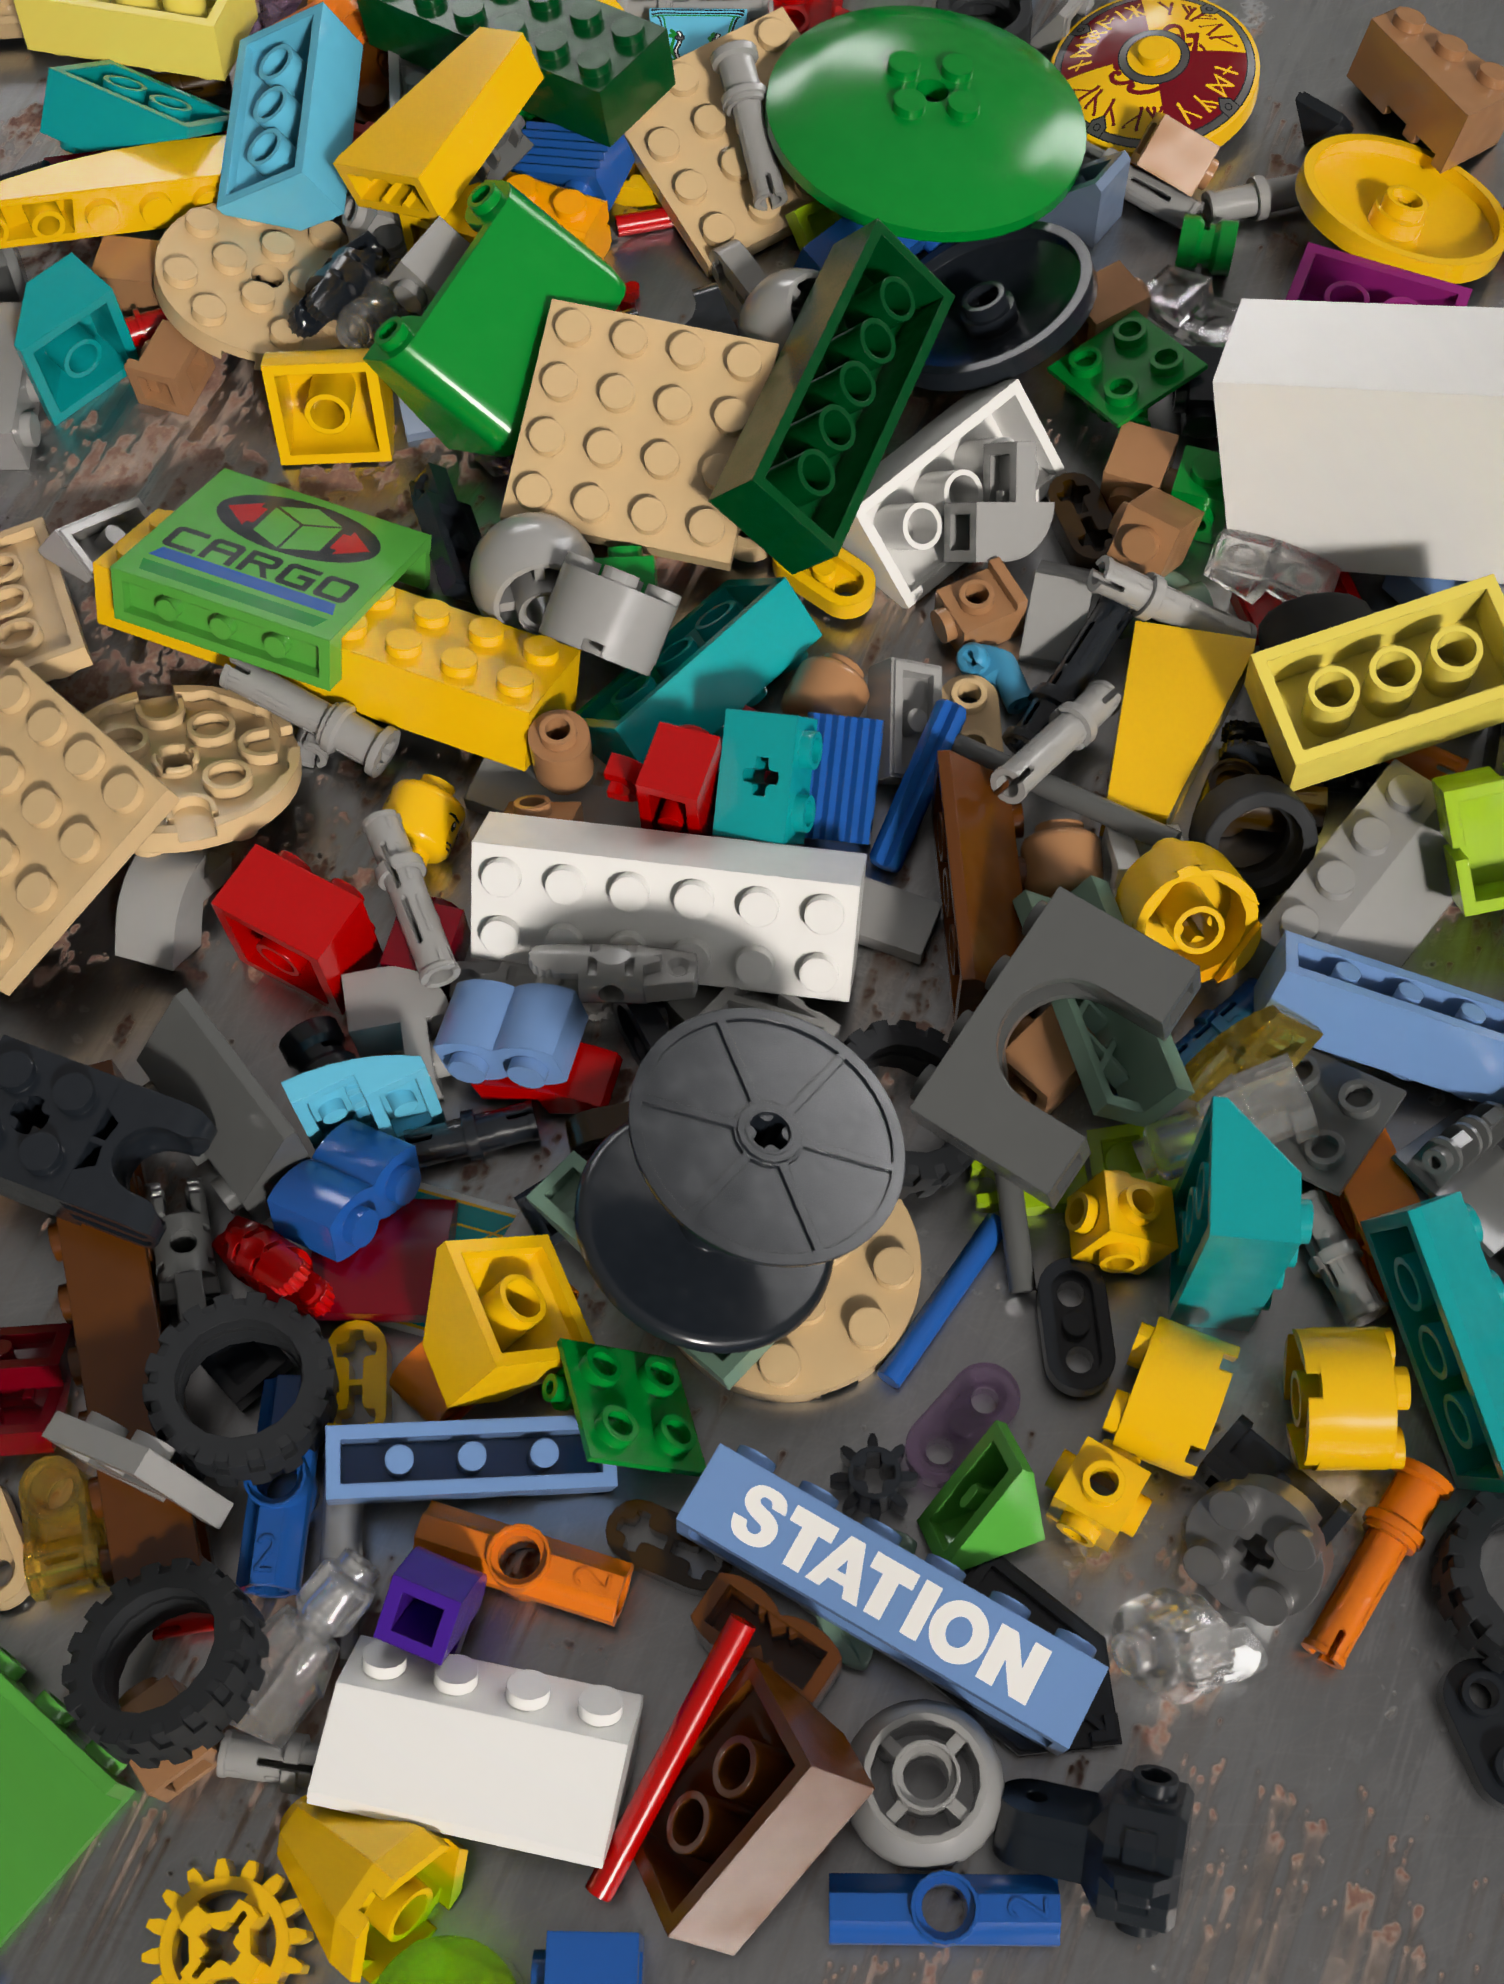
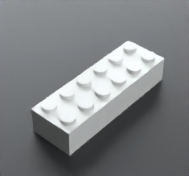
[471,811,867,1002]

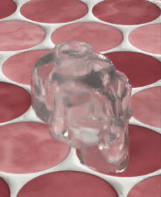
[1111,1587,1268,1705]

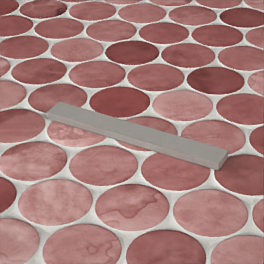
[463,758,943,965]

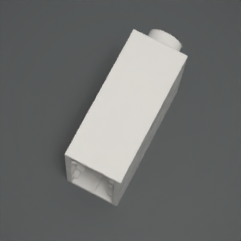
[1213,298,1504,584]

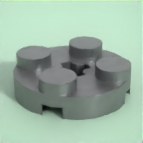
[1183,1474,1334,1626]

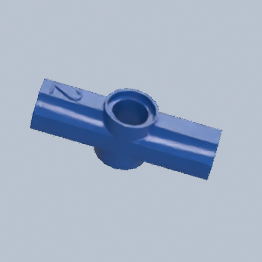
[236,1375,320,1598]
[829,1870,1061,1948]

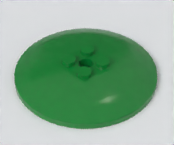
[765,6,1087,243]

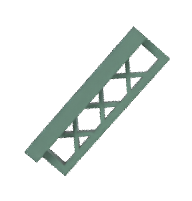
[1012,875,1195,1128]

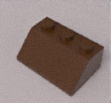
[617,1657,875,1956]

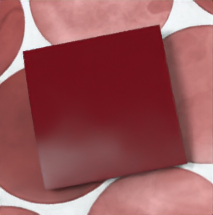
[311,1199,459,1323]
[0,1323,76,1456]

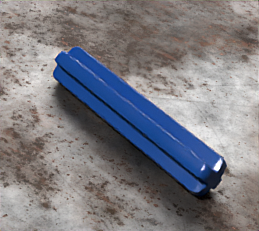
[869,699,966,873]

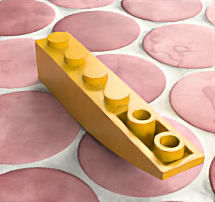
[0,135,226,249]

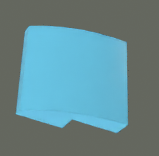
[281,1055,446,1151]

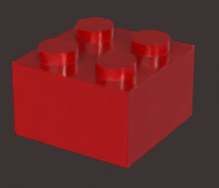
[211,843,383,1015]

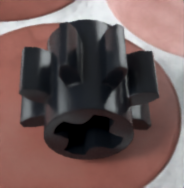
[830,1433,918,1522]

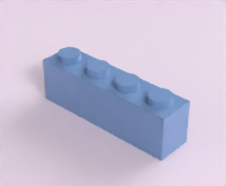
[1254,930,1504,1105]
[325,1415,618,1505]

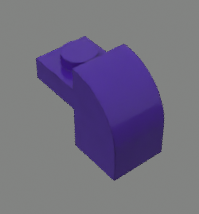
[373,1546,487,1666]

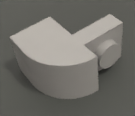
[944,441,1055,562]
[114,848,232,971]
[341,966,452,1102]

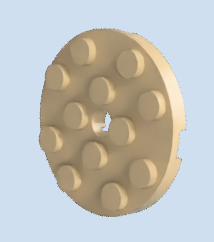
[154,202,378,370]
[83,685,302,858]
[677,1199,922,1403]

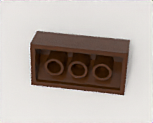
[931,750,1045,1024]

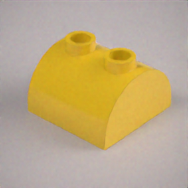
[260,348,395,466]

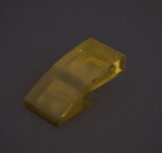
[1184,1005,1324,1107]

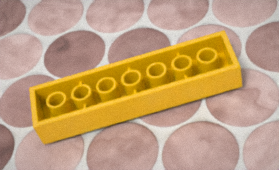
[93,508,581,771]

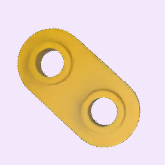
[772,547,876,619]

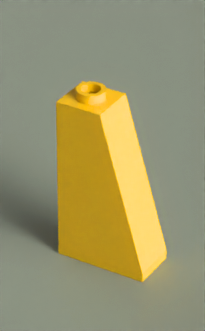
[333,27,544,220]
[1099,621,1256,836]

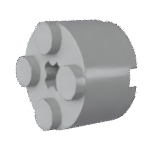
[538,551,682,676]

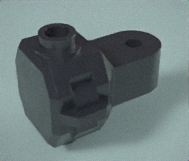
[992,1764,1195,1938]

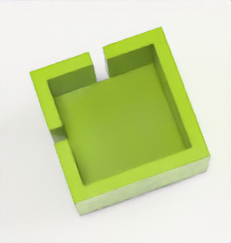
[1431,763,1504,917]

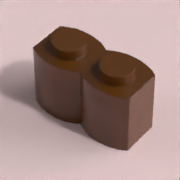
[690,1573,842,1709]

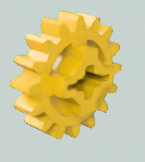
[141,1858,314,1984]

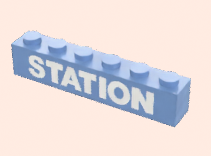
[676,1443,1109,1756]

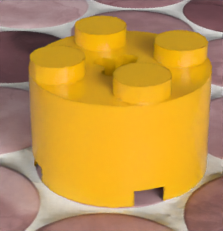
[1115,837,1262,983]
[1102,1316,1241,1480]
[1283,1327,1411,1471]

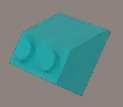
[14,252,140,426]

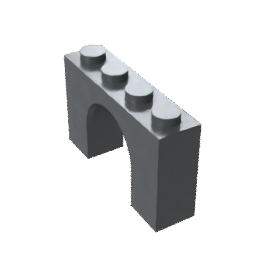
[909,886,1201,1209]

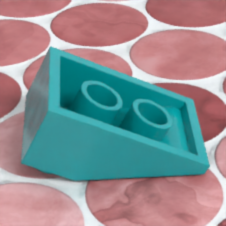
[40,59,230,154]

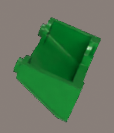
[363,180,626,457]

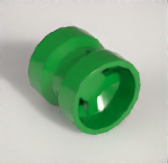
[1174,213,1239,277]

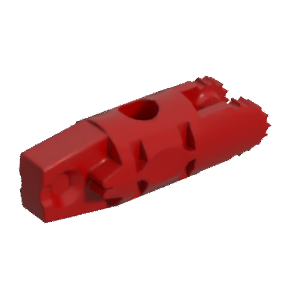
[212,1215,335,1318]

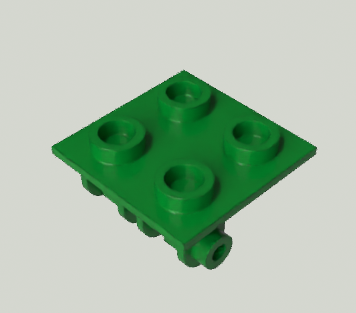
[1047,310,1208,434]
[542,1338,706,1477]

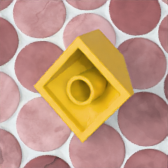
[422,1234,595,1408]

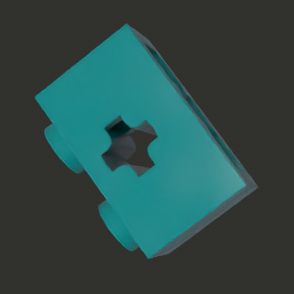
[712,708,823,844]

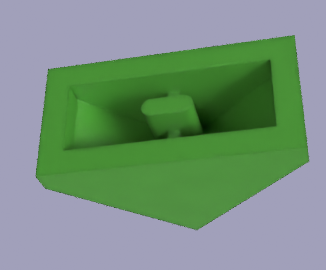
[916,1420,1045,1571]

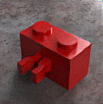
[604,721,721,836]

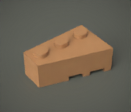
[1347,6,1504,174]

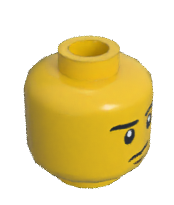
[382,774,466,867]

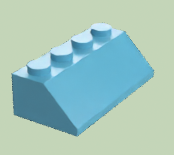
[216,2,363,231]

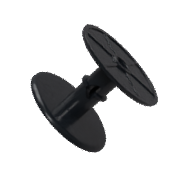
[574,1008,905,1354]

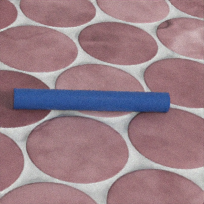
[877,1213,1003,1389]

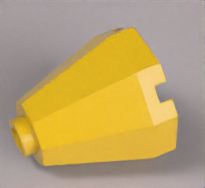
[277,1795,468,1984]

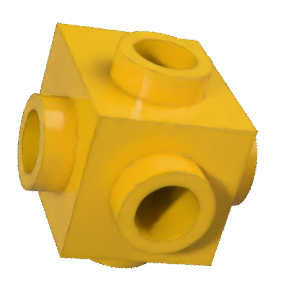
[1065,1170,1179,1275]
[1044,1436,1153,1552]

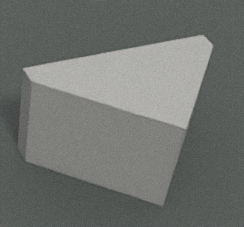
[1018,560,1098,668]

